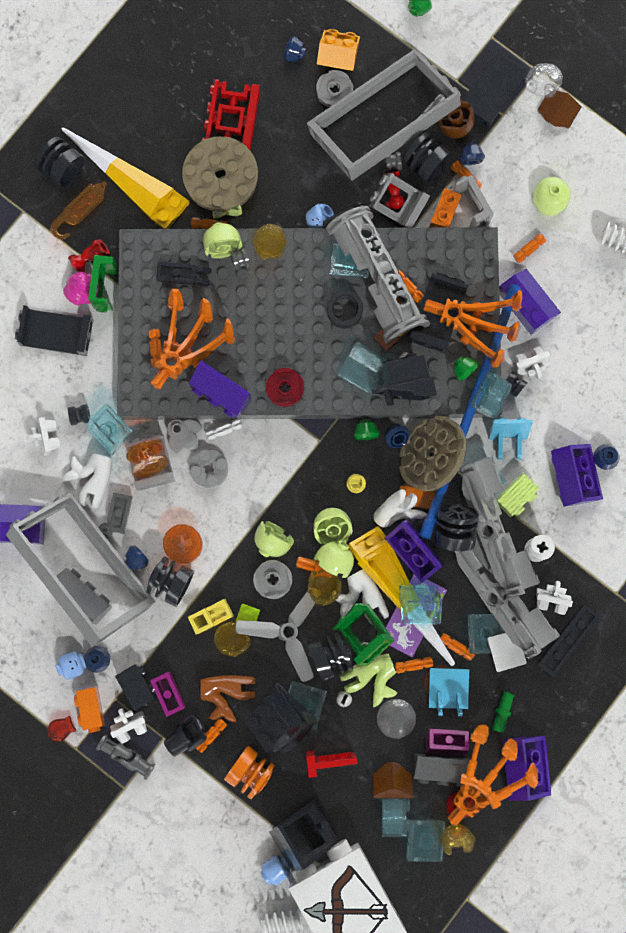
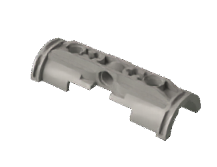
[326,206,430,344]
[460,456,540,598]
[454,530,560,659]

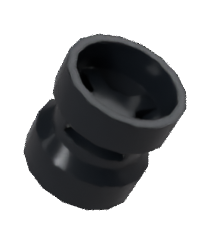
[502,371,528,397]
[68,404,91,426]

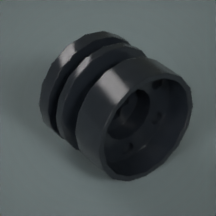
[402,133,451,184]
[34,137,85,188]
[434,504,479,551]
[146,556,194,607]
[307,632,353,682]

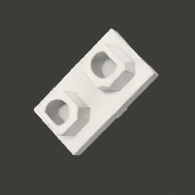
[515,346,550,379]
[26,417,60,455]
[536,581,573,615]
[110,708,147,744]

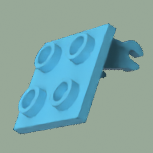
[489,418,533,460]
[429,668,469,716]

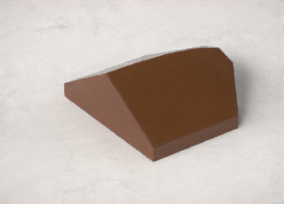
[537,89,582,129]
[373,762,414,798]

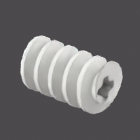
[601,222,626,254]
[524,535,555,562]
[261,909,304,933]

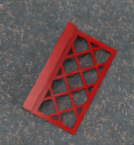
[306,750,357,778]

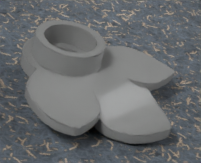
[167,419,203,453]

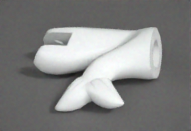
[63,454,112,510]
[374,489,427,528]
[333,569,389,625]

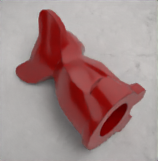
[381,171,406,209]
[68,239,110,272]

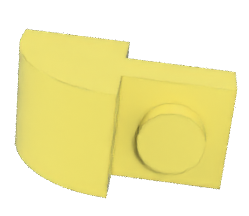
[188,599,234,635]

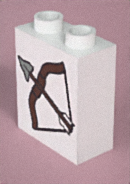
[289,839,407,933]

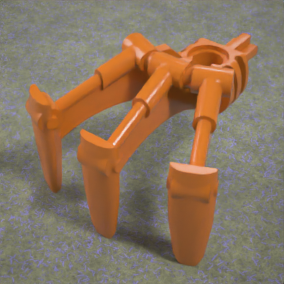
[150,289,235,389]
[424,289,522,368]
[448,724,539,826]

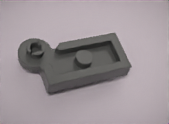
[98,492,133,538]

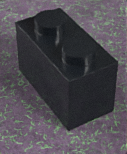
[115,664,157,710]

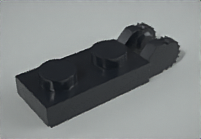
[156,261,212,286]

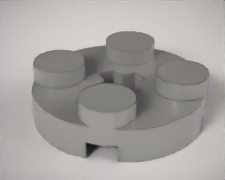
[316,70,353,107]
[190,449,228,488]
[253,560,292,599]

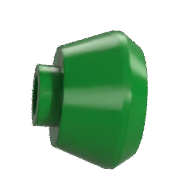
[408,0,432,17]
[453,356,478,381]
[354,419,380,440]

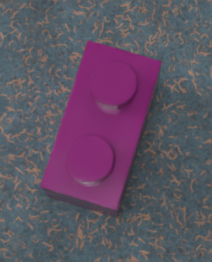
[150,672,186,717]
[426,729,469,757]

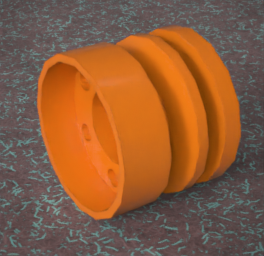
[224,745,275,799]

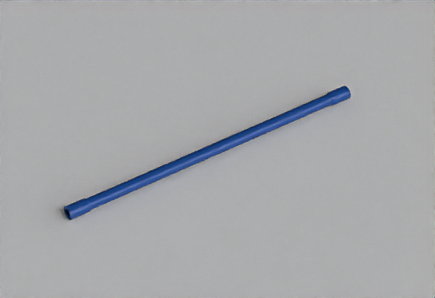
[419,284,521,540]

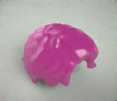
[63,272,99,306]

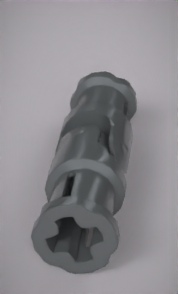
[96,734,156,780]

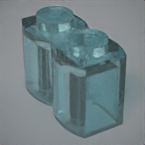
[472,372,512,419]
[382,798,410,837]

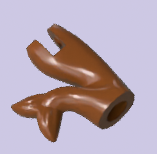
[201,675,256,722]

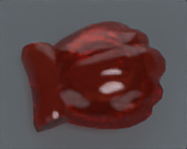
[47,715,76,742]

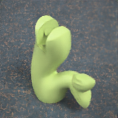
[339,654,397,707]

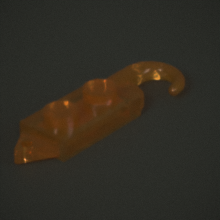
[51,182,107,239]

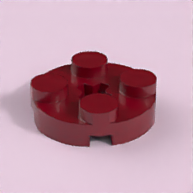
[266,368,304,407]

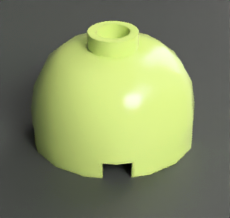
[532,177,571,216]
[203,222,242,258]
[313,507,353,544]
[254,521,294,557]
[314,541,354,578]

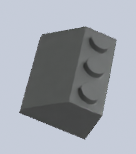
[56,568,112,624]
[413,753,478,787]

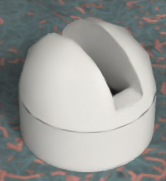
[336,691,352,707]

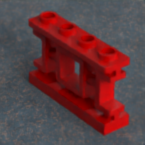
[202,79,260,151]

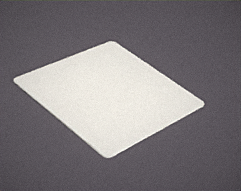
[488,633,527,672]

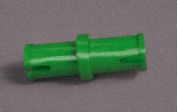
[492,691,515,733]

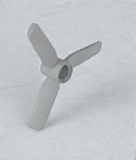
[235,587,320,682]

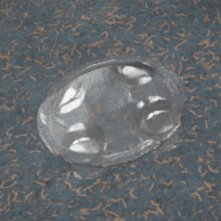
[525,63,563,97]
[377,699,416,738]

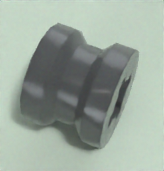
[385,152,402,172]
[230,248,250,270]

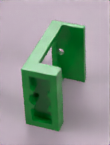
[88,255,118,313]
[333,603,395,666]

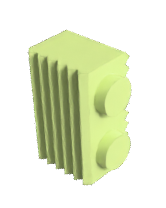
[497,473,539,517]

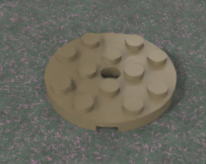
[182,137,258,212]
[399,416,466,491]

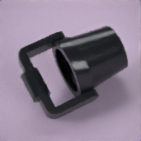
[164,714,207,757]

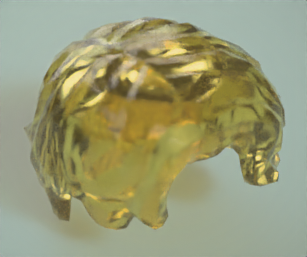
[252,224,287,259]
[307,569,342,605]
[214,622,251,657]
[440,824,476,855]

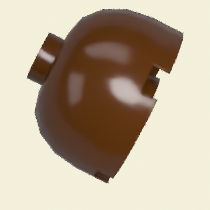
[438,100,475,139]

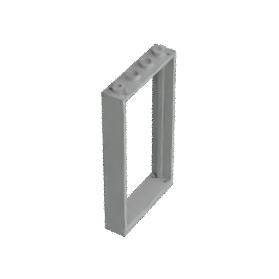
[307,49,461,180]
[6,493,156,647]

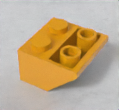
[317,29,360,71]

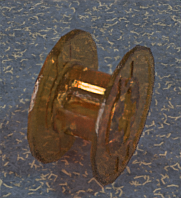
[126,440,169,478]
[163,524,203,564]

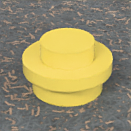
[347,474,366,493]

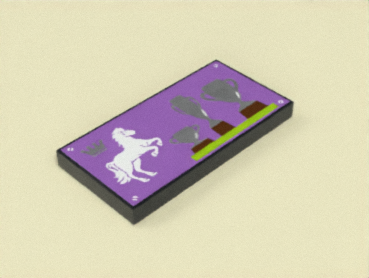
[385,574,448,659]

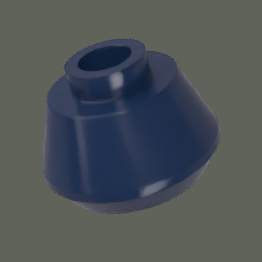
[284,37,306,62]
[460,143,485,165]
[385,423,410,448]
[593,444,620,470]
[124,545,149,570]
[84,646,110,673]

